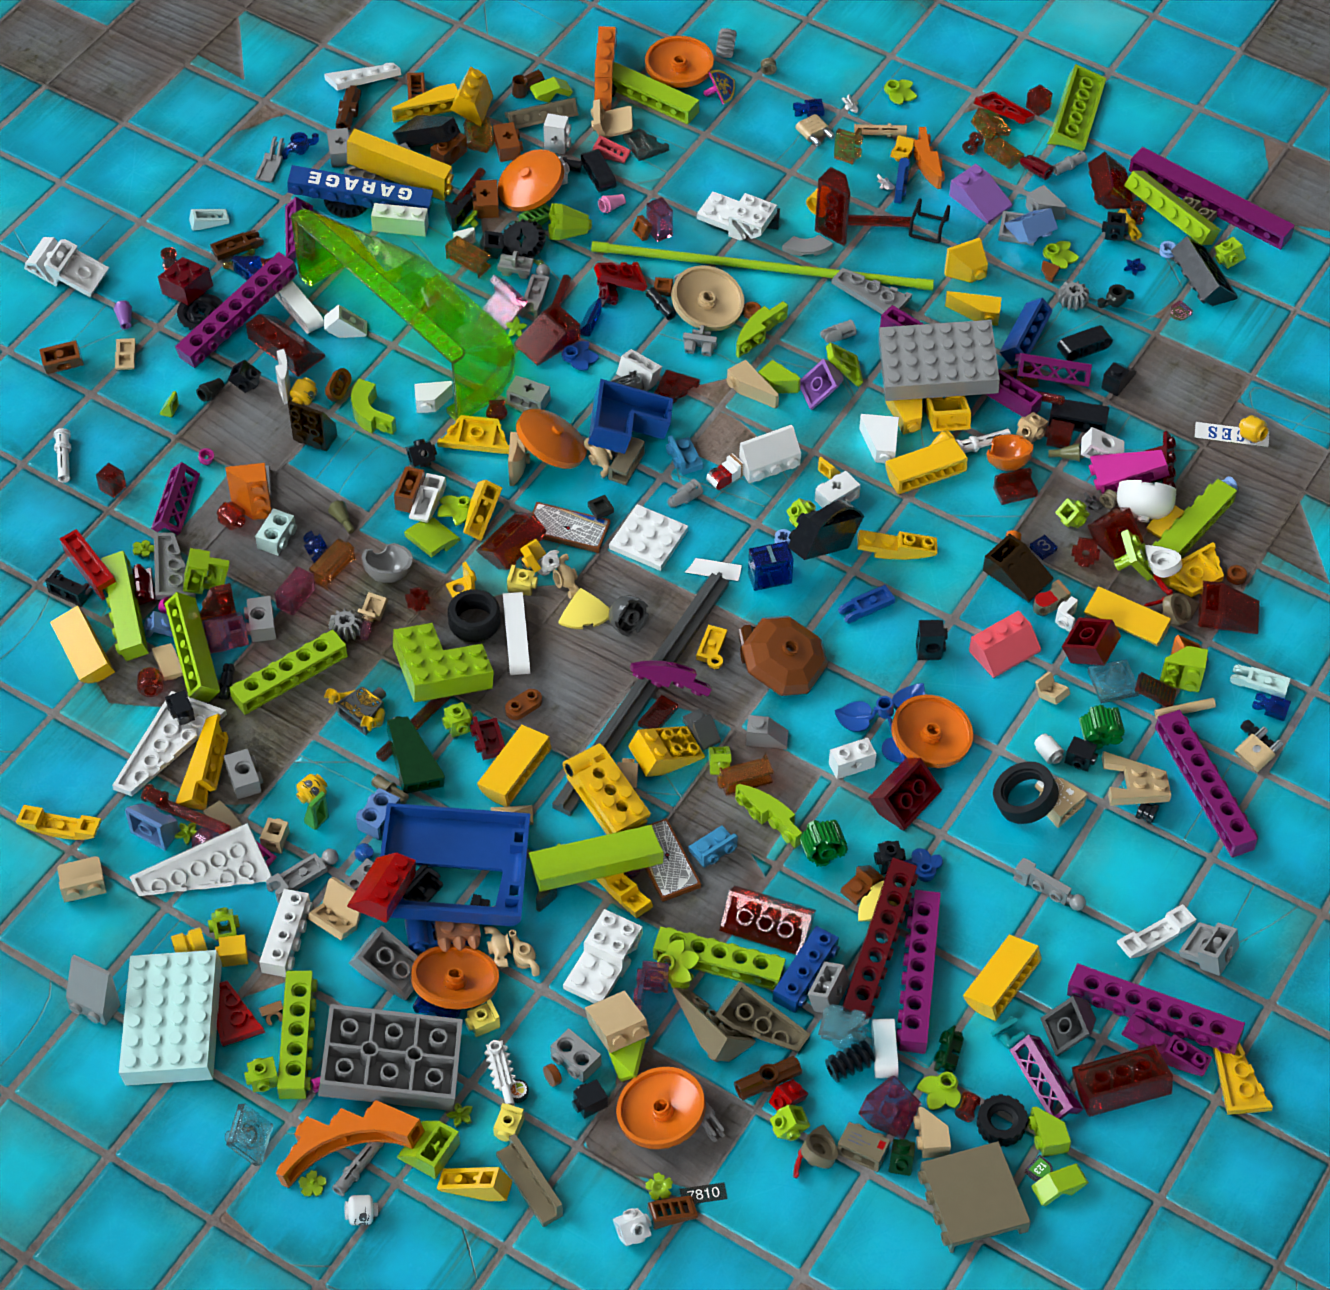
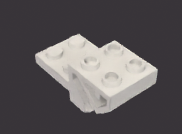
[697,192,777,241]
[24,237,109,297]
[563,909,643,1003]

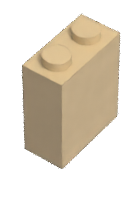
[585,990,650,1053]

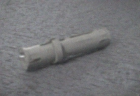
[332,1142,384,1196]

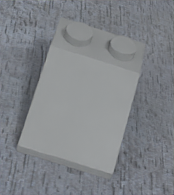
[349,926,418,1000]
[66,955,121,1025]

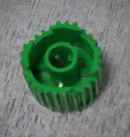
[1079,704,1125,750]
[800,820,848,867]

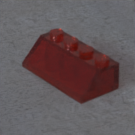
[815,167,850,246]
[246,314,326,377]
[719,885,816,955]
[1072,1044,1173,1117]

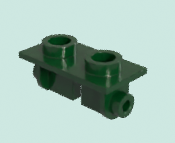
[934,1025,964,1073]

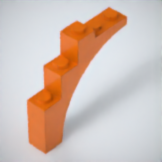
[594,26,617,111]
[276,1100,424,1188]

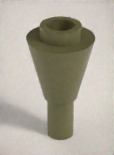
[1048,443,1084,462]
[328,500,355,534]

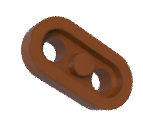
[325,368,352,402]
[505,689,542,720]

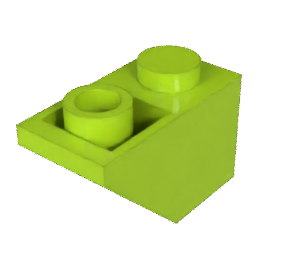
[758,360,801,394]
[1028,1106,1071,1157]

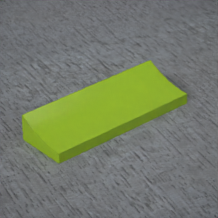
[1047,64,1106,151]
[529,825,664,892]

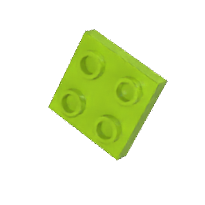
[1114,529,1153,581]

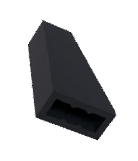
[392,115,461,147]

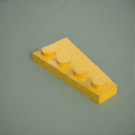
[1213,1032,1273,1115]

